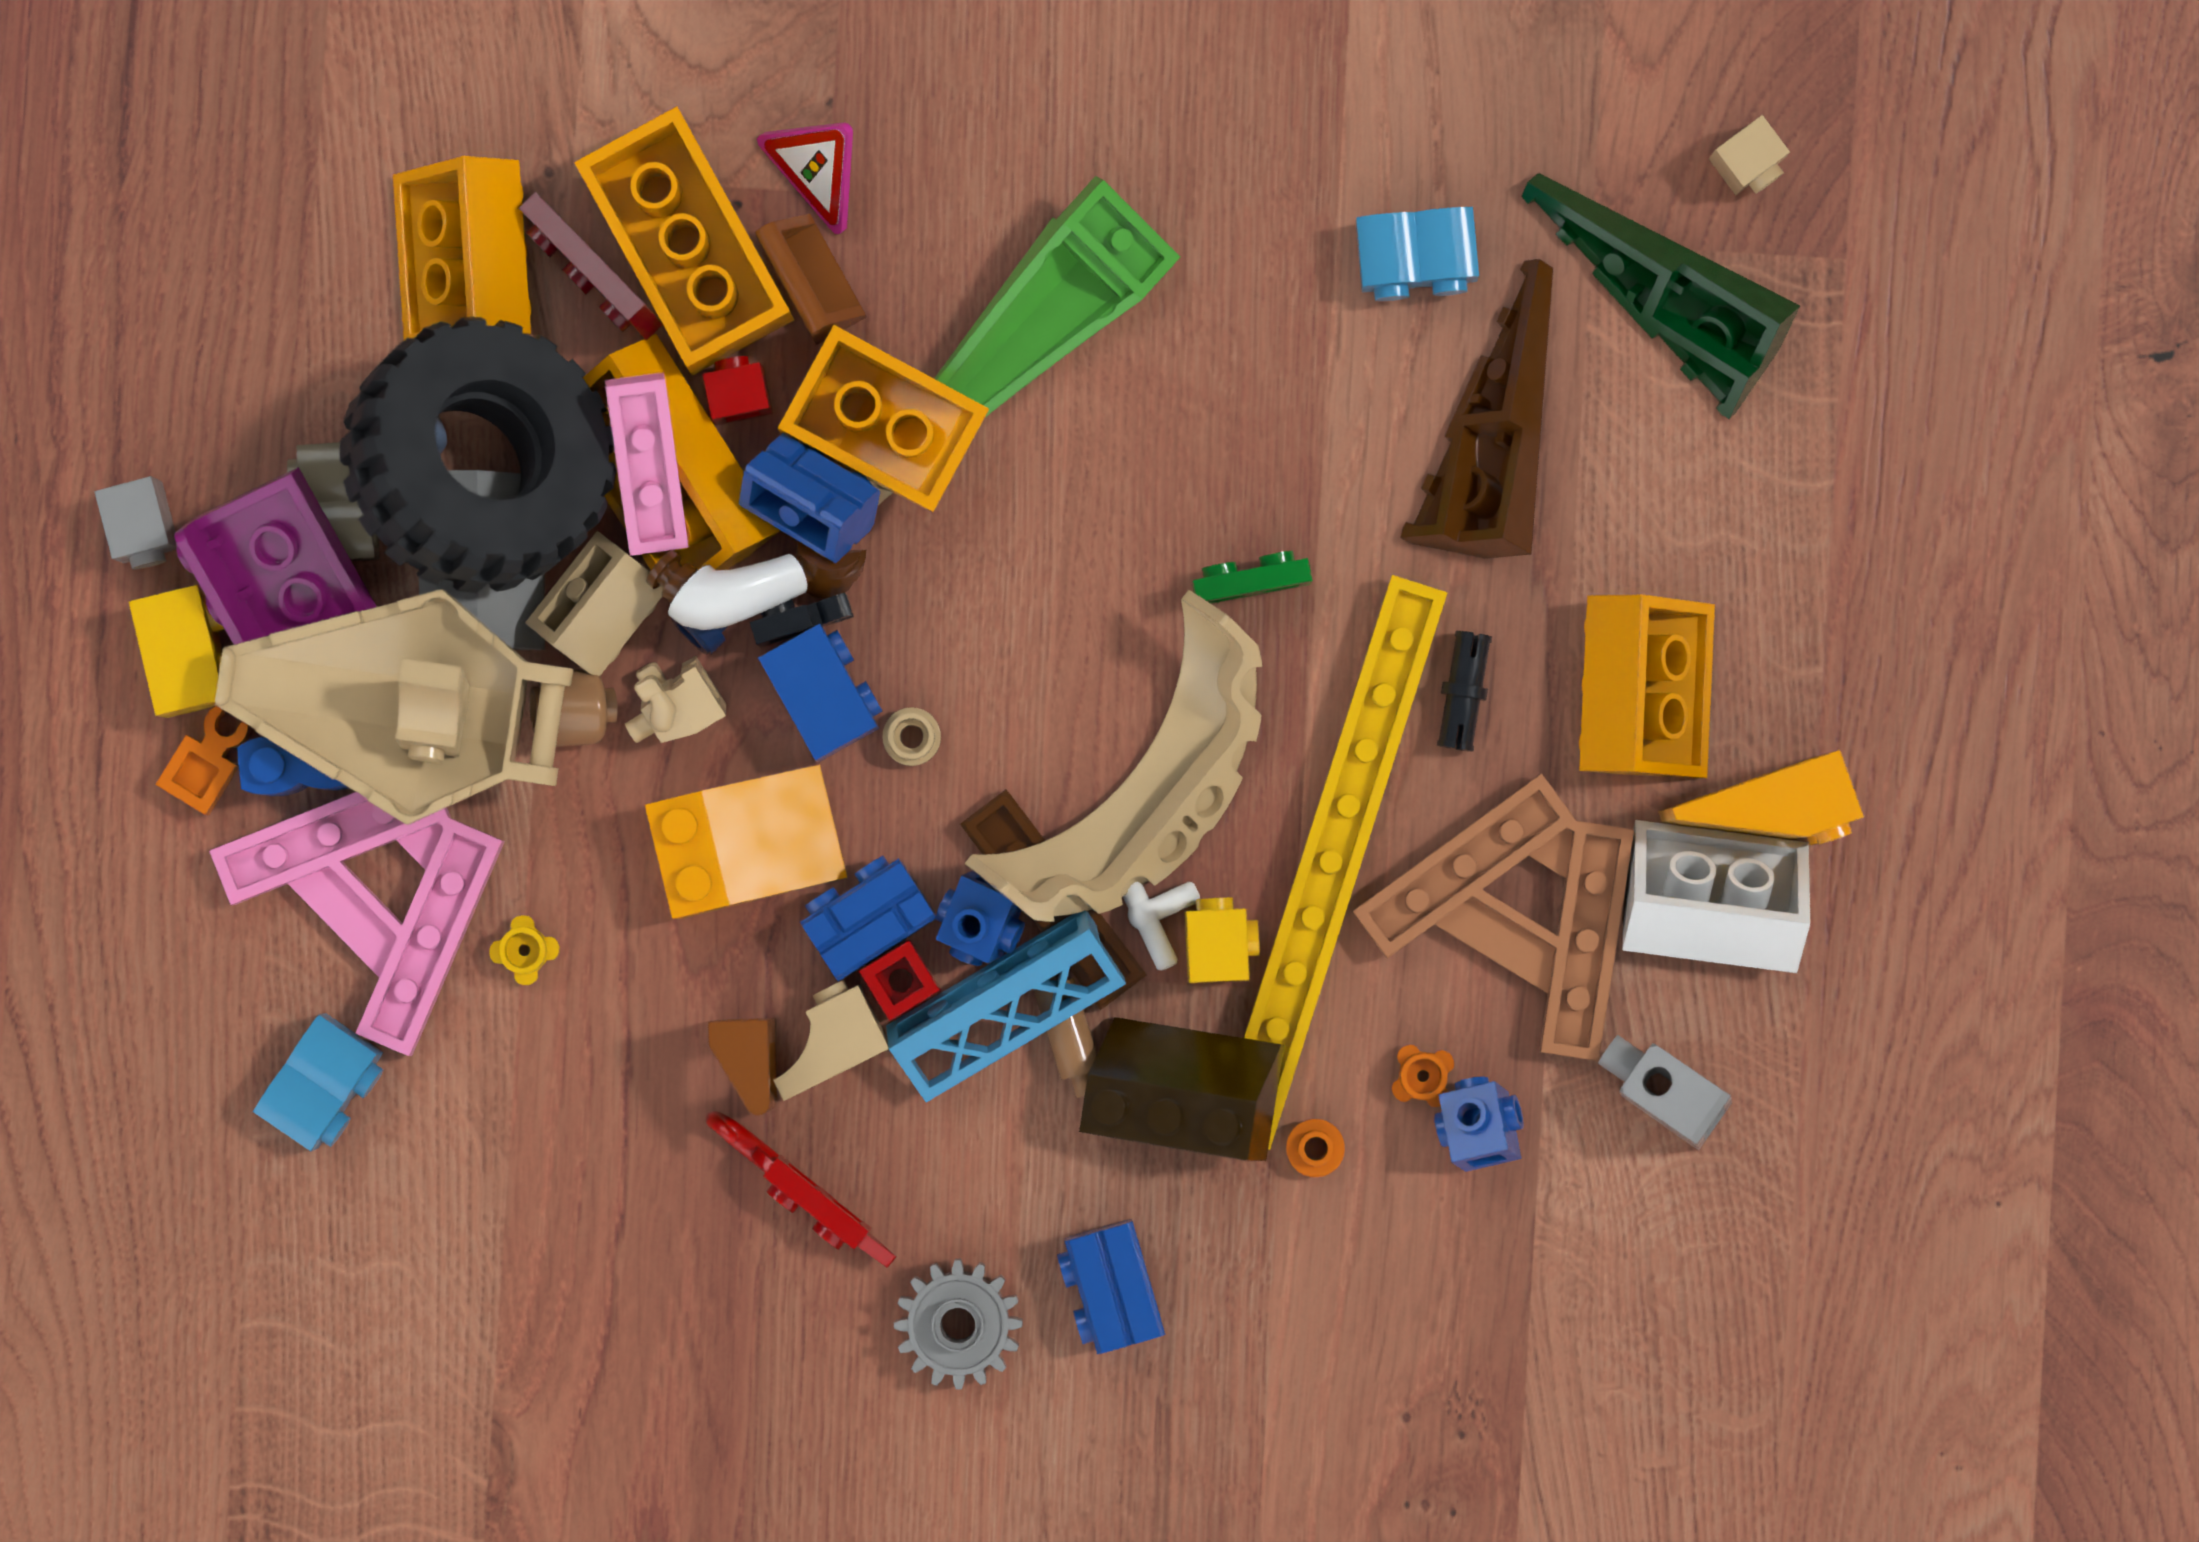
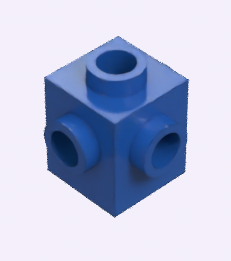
[936,871,1025,966]
[1434,1077,1524,1172]

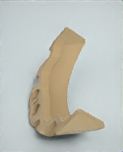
[965,590,1262,922]

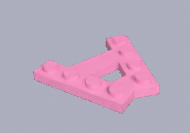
[209,792,505,1056]

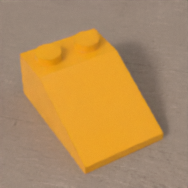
[778,325,989,513]
[1658,750,1864,846]
[645,765,848,919]

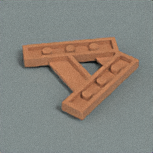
[1352,774,1634,1061]

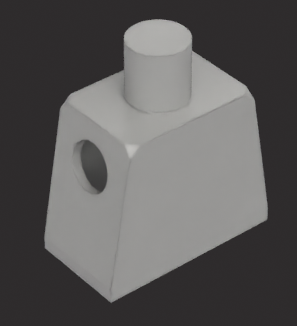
[1598,1035,1732,1150]

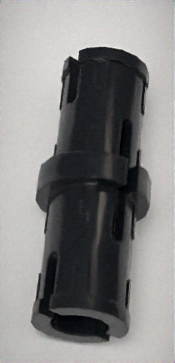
[1437,631,1492,752]

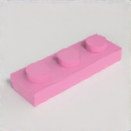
[605,372,689,556]

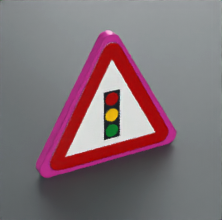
[757,122,853,234]

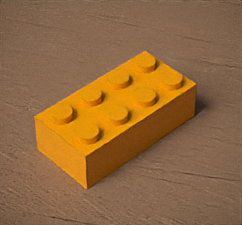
[574,106,794,376]

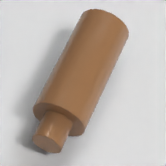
[1034,978,1097,1098]

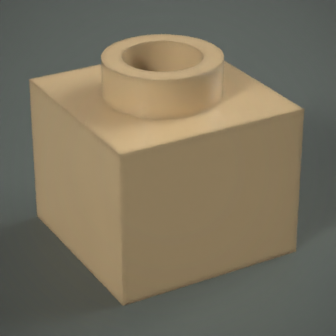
[1708,115,1790,195]

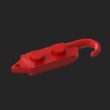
[705,1111,897,1268]

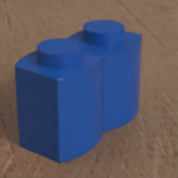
[237,737,350,797]

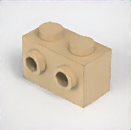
[525,531,664,676]

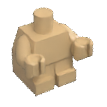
[625,656,726,743]

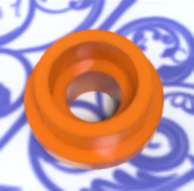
[1286,1119,1345,1178]

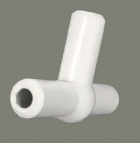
[1123,881,1200,971]

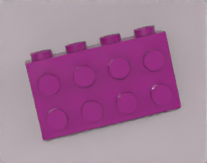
[175,467,377,645]

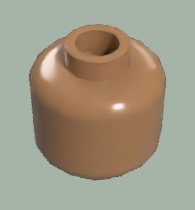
[529,669,617,747]

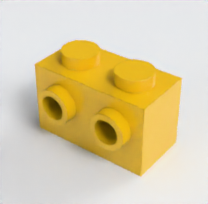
[128,585,225,718]
[1184,897,1259,983]

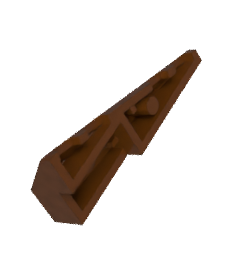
[1401,259,1553,559]

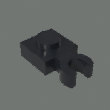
[749,593,854,648]

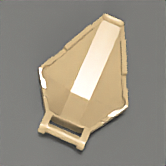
[215,589,573,825]

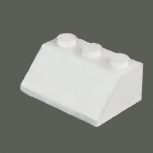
[1622,820,1810,973]

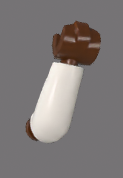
[646,541,867,630]

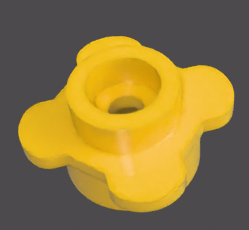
[489,915,560,985]

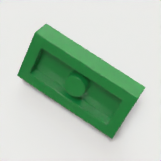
[1192,550,1312,604]

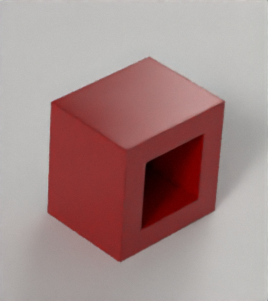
[702,356,773,426]
[859,940,941,1021]

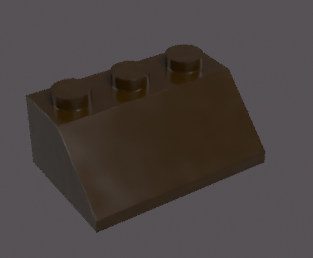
[1079,1017,1284,1161]

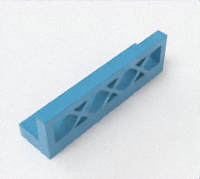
[886,910,1126,1103]

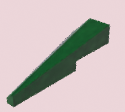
[1521,173,1800,419]

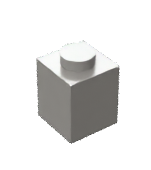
[94,476,177,570]

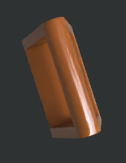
[755,213,867,345]
[708,1018,778,1116]

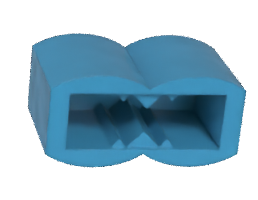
[1356,207,1479,301]
[253,1013,384,1151]

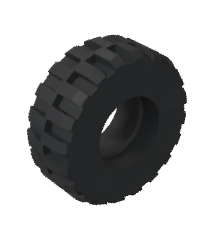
[340,317,616,593]

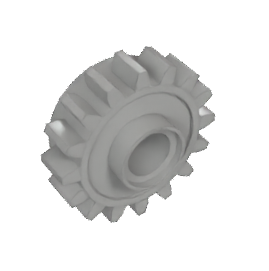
[894,1258,1023,1389]

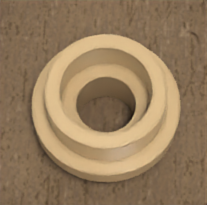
[883,707,941,766]

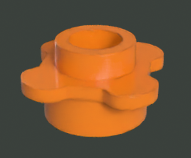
[1391,1045,1454,1107]

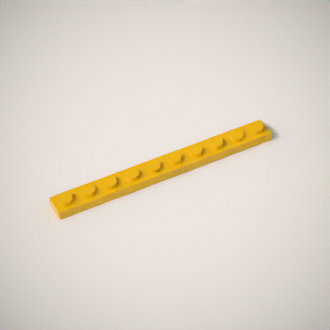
[1243,575,1448,1150]

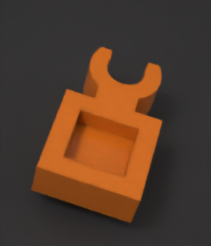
[155,706,252,816]

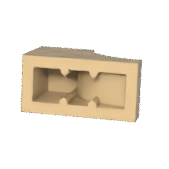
[395,658,470,763]
[773,980,889,1101]

